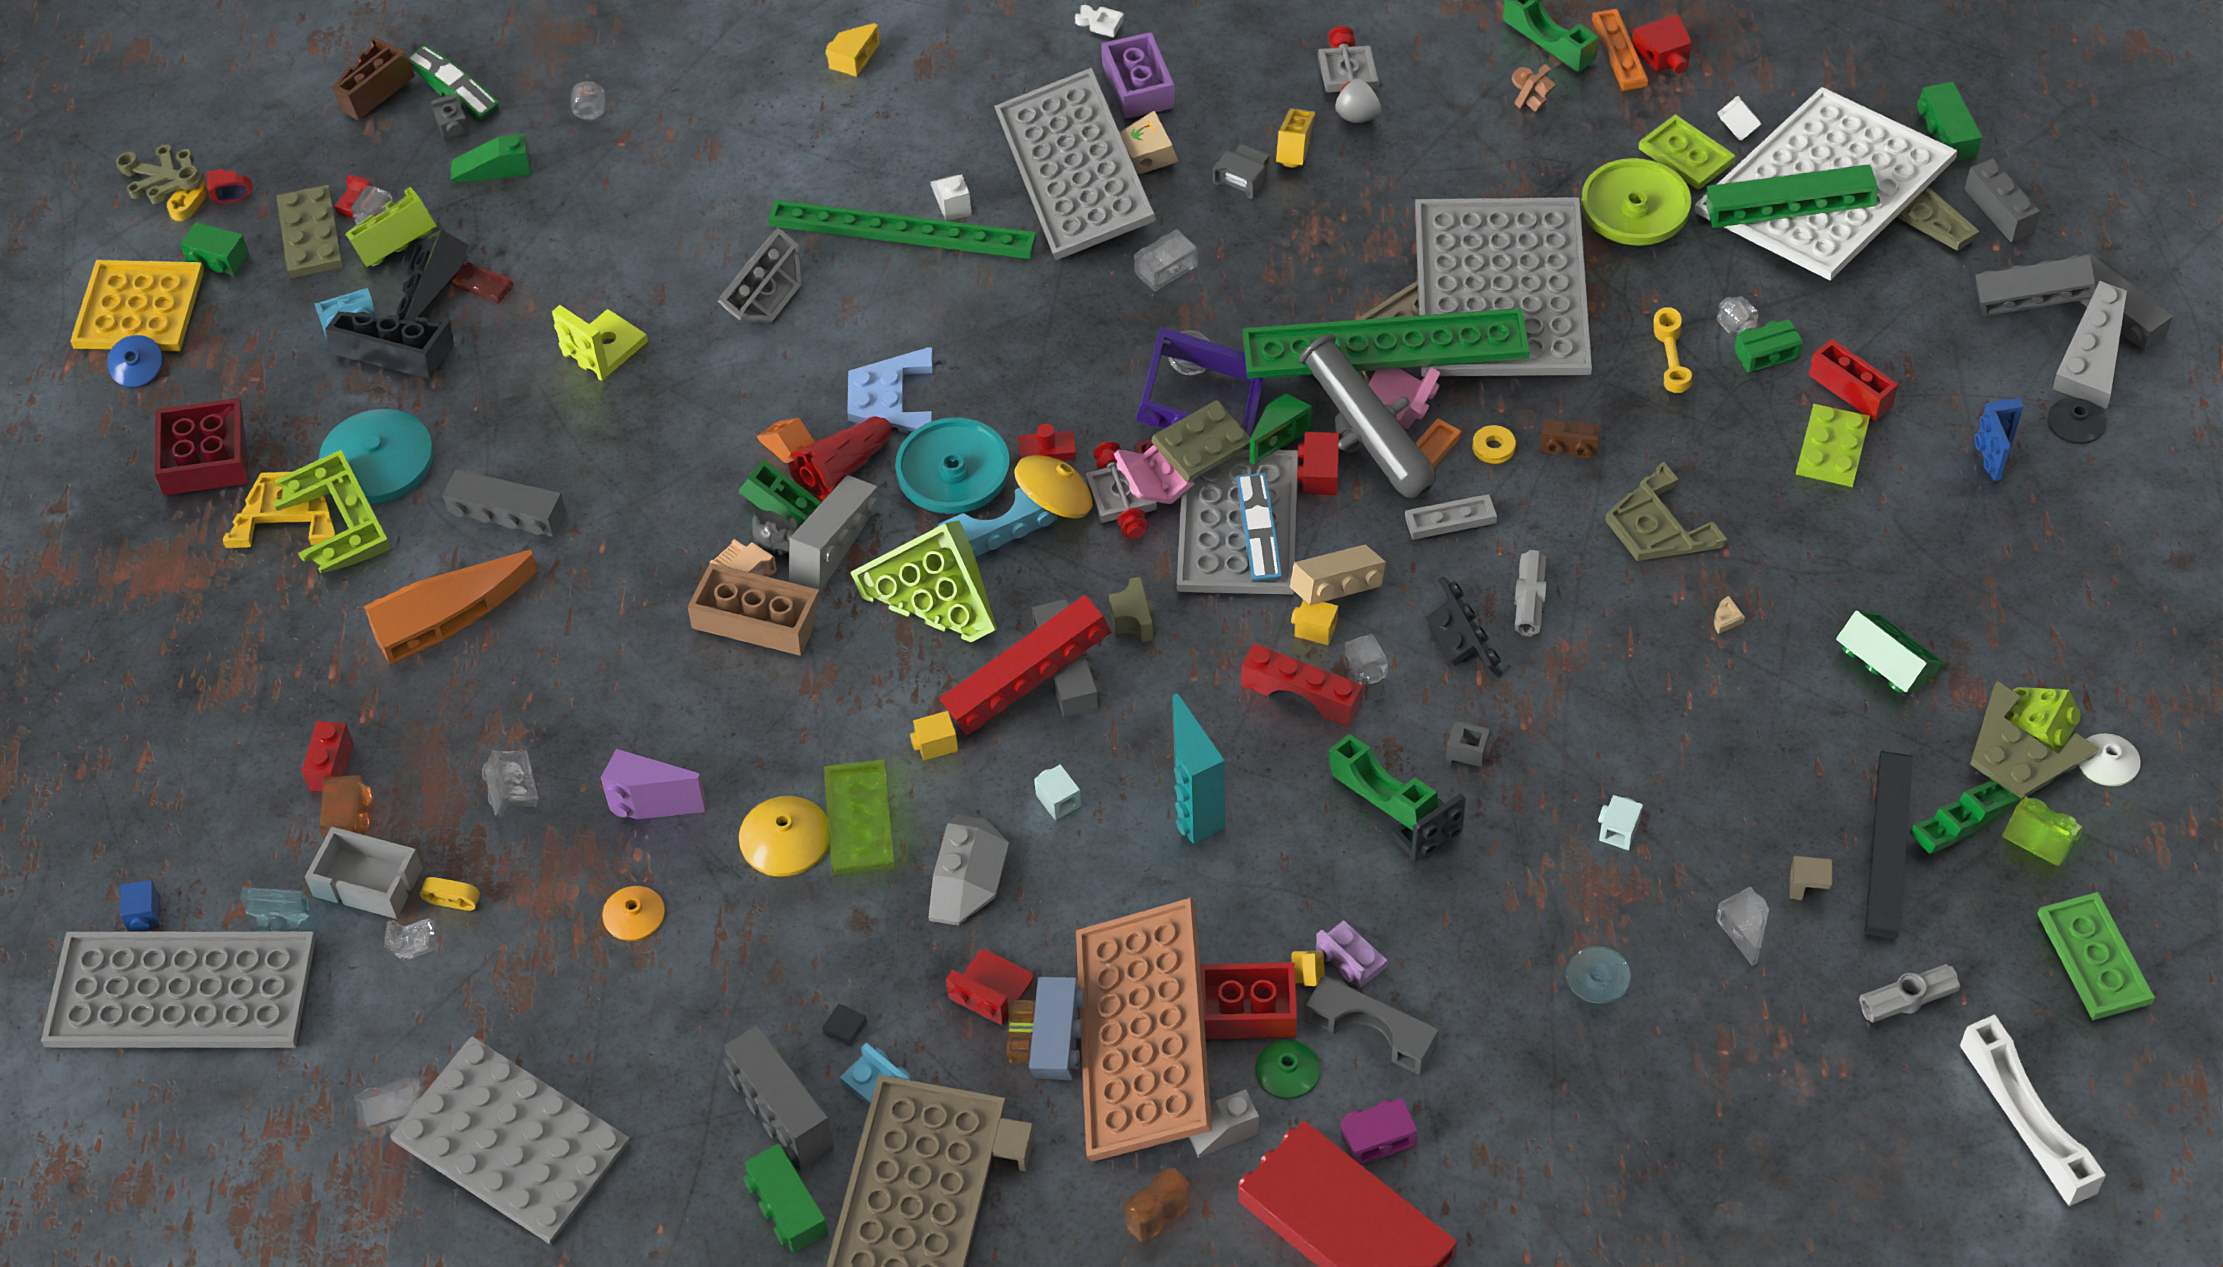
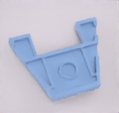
[847,347,933,434]

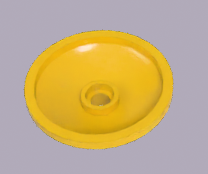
[1015,455,1093,518]
[739,796,831,877]

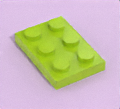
[1638,114,1736,190]
[1796,404,1870,487]

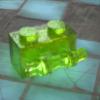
[2002,797,2083,866]

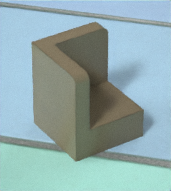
[1790,856,1832,900]
[992,1118,1034,1172]

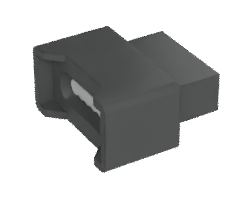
[1213,144,1269,199]

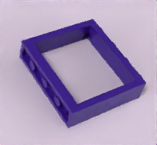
[1136,327,1264,438]

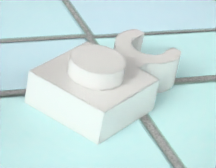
[1075,5,1124,37]

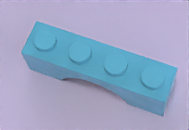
[938,487,1058,557]

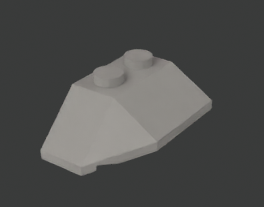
[718,227,801,323]
[928,814,1009,926]

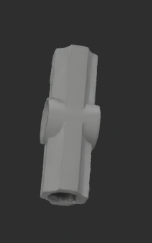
[1514,550,1546,637]
[1859,964,1960,1023]

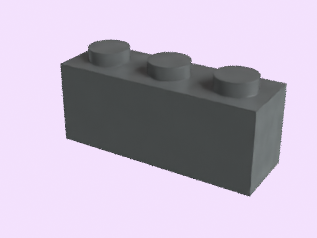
[1964,158,2040,243]

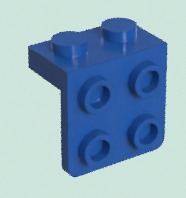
[1974,398,2024,481]

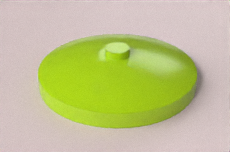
[1581,158,1691,245]

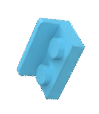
[315,288,378,338]
[840,1043,913,1107]

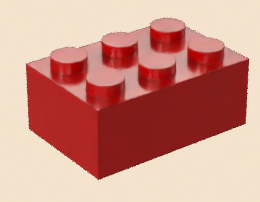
[1200,962,1297,1039]

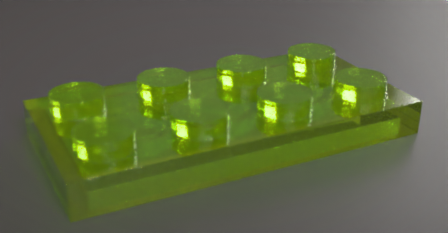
[824,759,895,875]

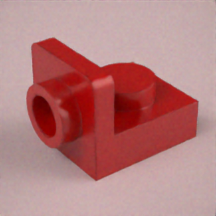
[334,174,376,221]

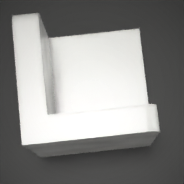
[1718,96,1761,140]

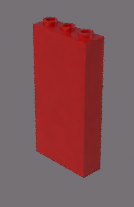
[1238,1120,1457,1267]

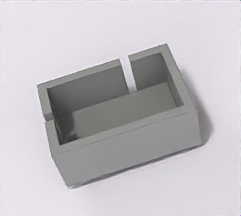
[305,827,423,919]

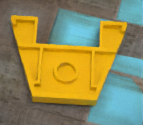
[223,472,335,548]

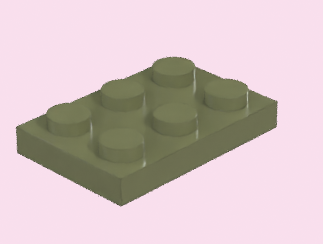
[1151,400,1250,483]

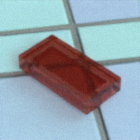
[452,262,514,304]

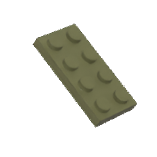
[276,185,343,278]

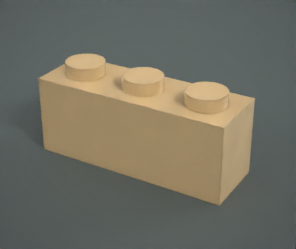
[1290,544,1386,605]

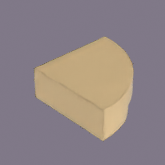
[1714,596,1745,634]

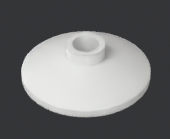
[2079,733,2140,786]

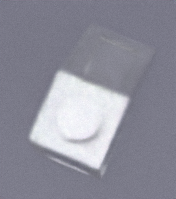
[1716,886,1769,966]

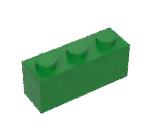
[1917,82,1982,161]
[743,1143,828,1253]

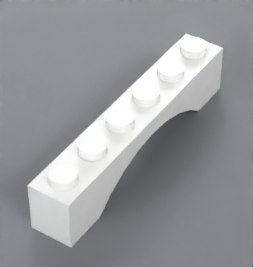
[1960,1015,2106,1206]

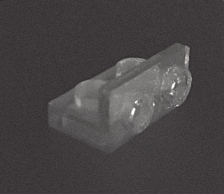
[482,751,539,816]

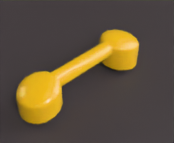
[1654,307,1692,393]

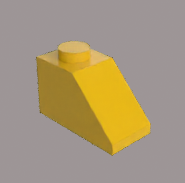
[826,23,880,77]

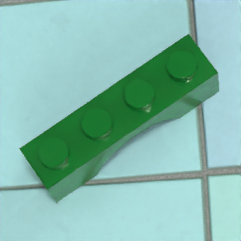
[1503,0,1599,72]
[1328,733,1439,831]

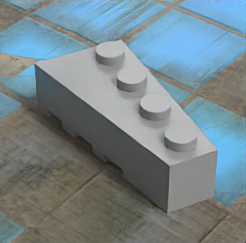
[2053,281,2127,409]
[789,475,879,592]

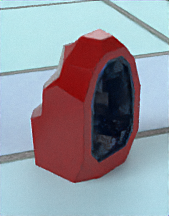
[207,169,253,203]

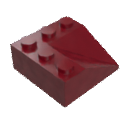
[154,398,248,495]

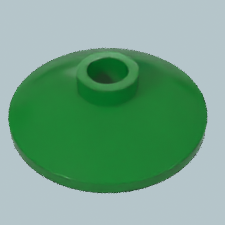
[1255,1040,1320,1099]

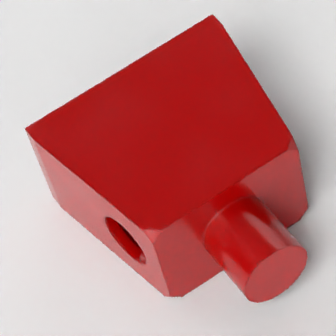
[1632,14,1692,74]

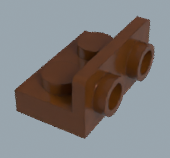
[1539,418,1601,459]

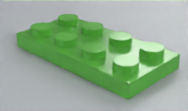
[2037,892,2155,1020]

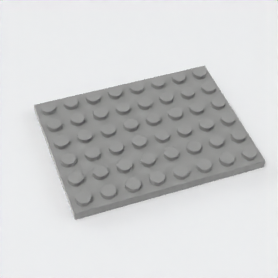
[1415,197,1592,376]

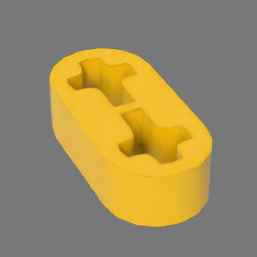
[167,180,208,221]
[420,877,480,911]

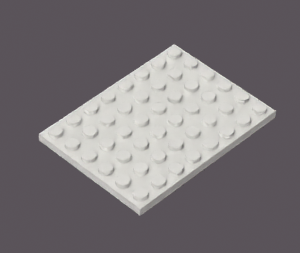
[1695,87,1957,280]

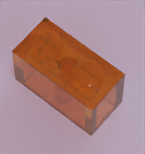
[319,775,371,839]

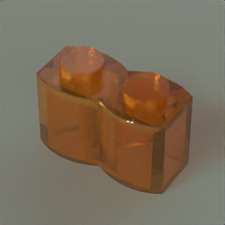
[1124,1167,1190,1242]

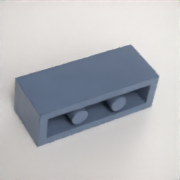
[1029,977,1085,1080]

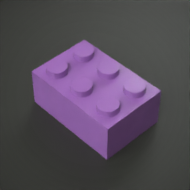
[1101,32,1175,119]

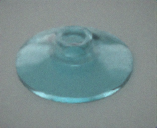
[1566,946,1631,1004]

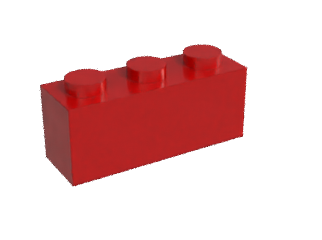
[1809,338,1898,421]

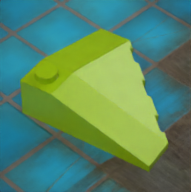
[850,520,997,642]

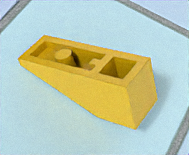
[1276,109,1316,167]

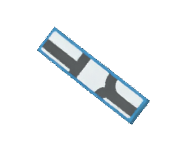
[1236,473,1281,582]

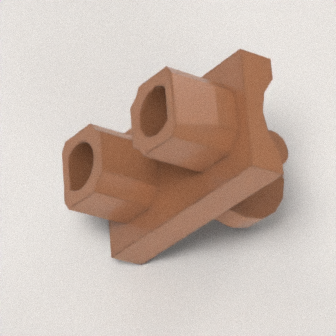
[1512,64,1556,112]

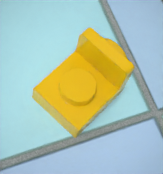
[1291,950,1325,986]

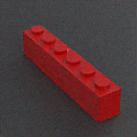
[939,595,1112,736]

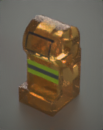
[1006,1000,1036,1063]

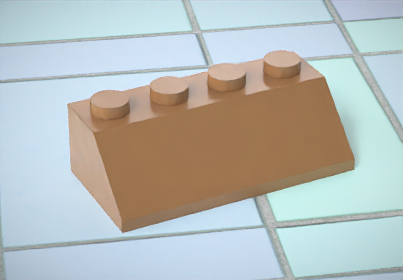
[688,563,820,656]

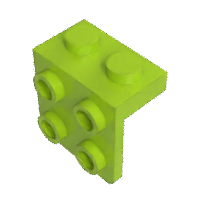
[2005,687,2081,753]

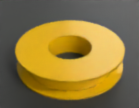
[1472,425,1516,464]

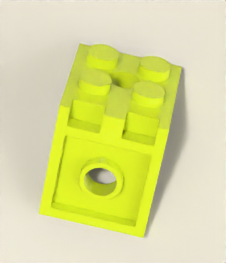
[552,305,648,381]

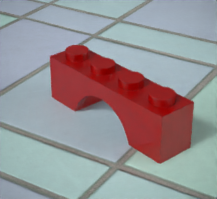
[1241,643,1363,728]

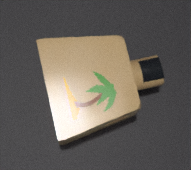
[1120,111,1178,174]

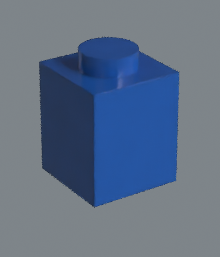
[120,880,160,932]

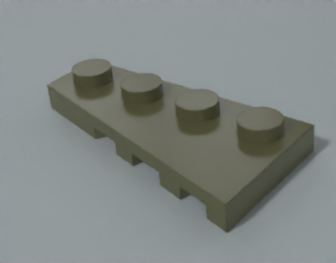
[1896,186,1980,251]

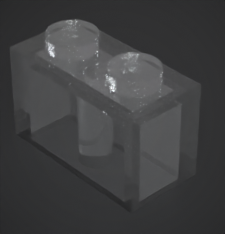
[1134,229,1197,292]
[353,1076,423,1143]

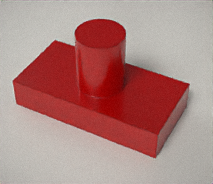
[1017,424,1076,461]

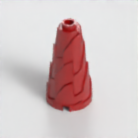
[788,416,892,501]

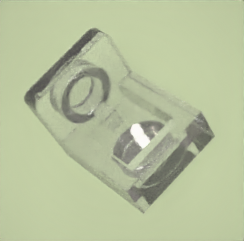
[384,918,436,961]

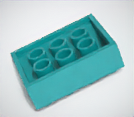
[1172,693,1225,844]

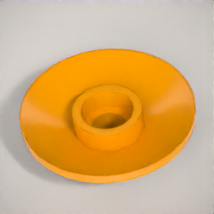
[603,886,665,941]

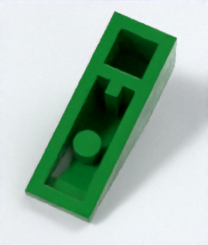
[451,134,531,183]
[1250,393,1312,465]
[738,458,822,526]

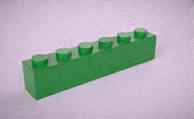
[1706,164,1878,228]

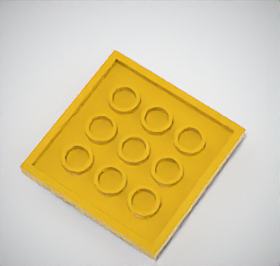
[70,260,204,351]

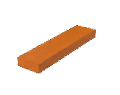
[1592,9,1648,91]

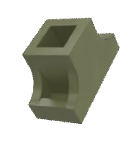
[1109,577,1154,643]

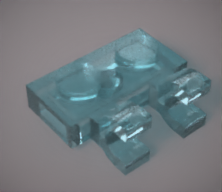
[240,887,311,932]

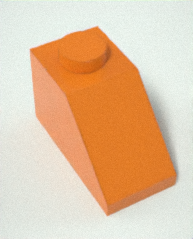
[756,417,815,463]

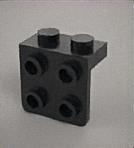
[1391,794,1466,861]

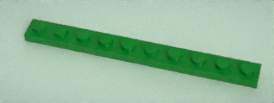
[768,200,1036,259]

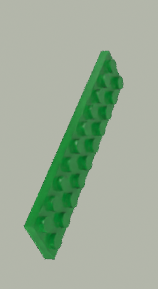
[1243,308,1530,379]

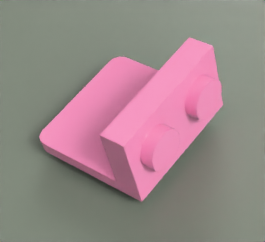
[1368,367,1441,430]
[1114,445,1195,504]

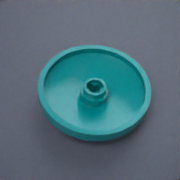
[319,409,434,503]
[895,418,1010,514]

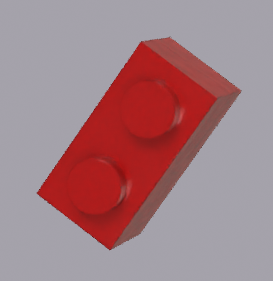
[1297,432,1339,495]
[302,721,354,793]

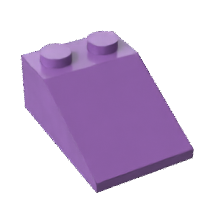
[601,749,708,820]

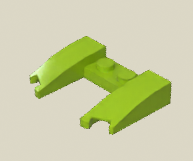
[274,450,391,573]

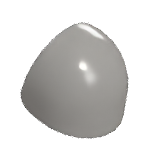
[1335,78,1382,123]

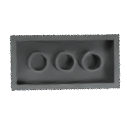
[724,1025,834,1169]

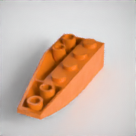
[364,550,538,665]

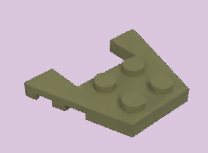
[1605,462,1727,561]
[1970,681,2099,799]

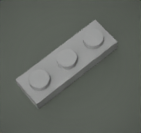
[1405,494,1497,540]

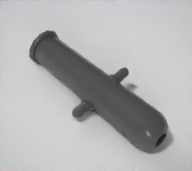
[1299,334,1436,499]

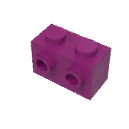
[1340,1098,1418,1165]

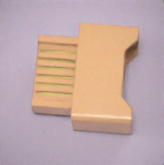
[710,539,777,576]

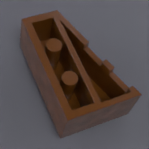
[332,36,415,120]

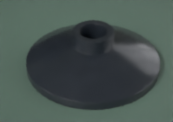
[2048,398,2106,444]

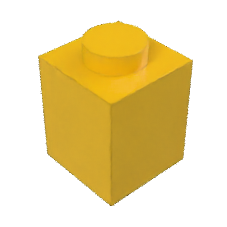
[1291,599,1338,646]
[910,711,958,761]

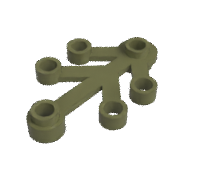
[116,145,204,204]

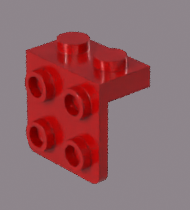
[946,949,1033,1026]

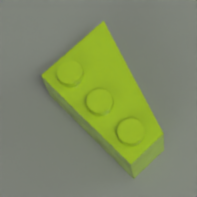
[345,187,436,267]

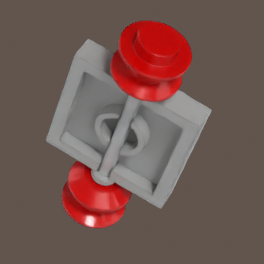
[1318,26,1378,92]
[1085,441,1157,538]

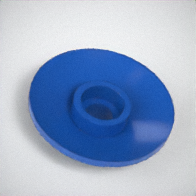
[107,335,163,388]

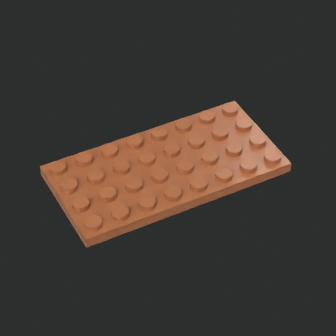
[1076,898,1212,1162]

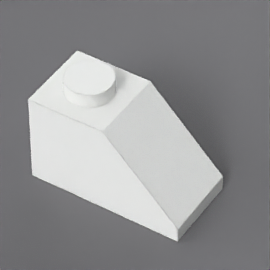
[930,175,971,221]

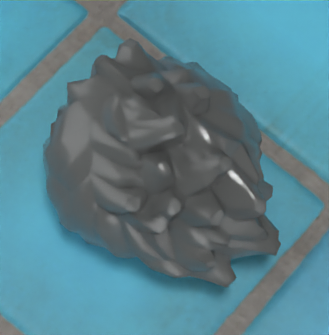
[752,510,799,555]

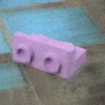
[1316,920,1388,989]

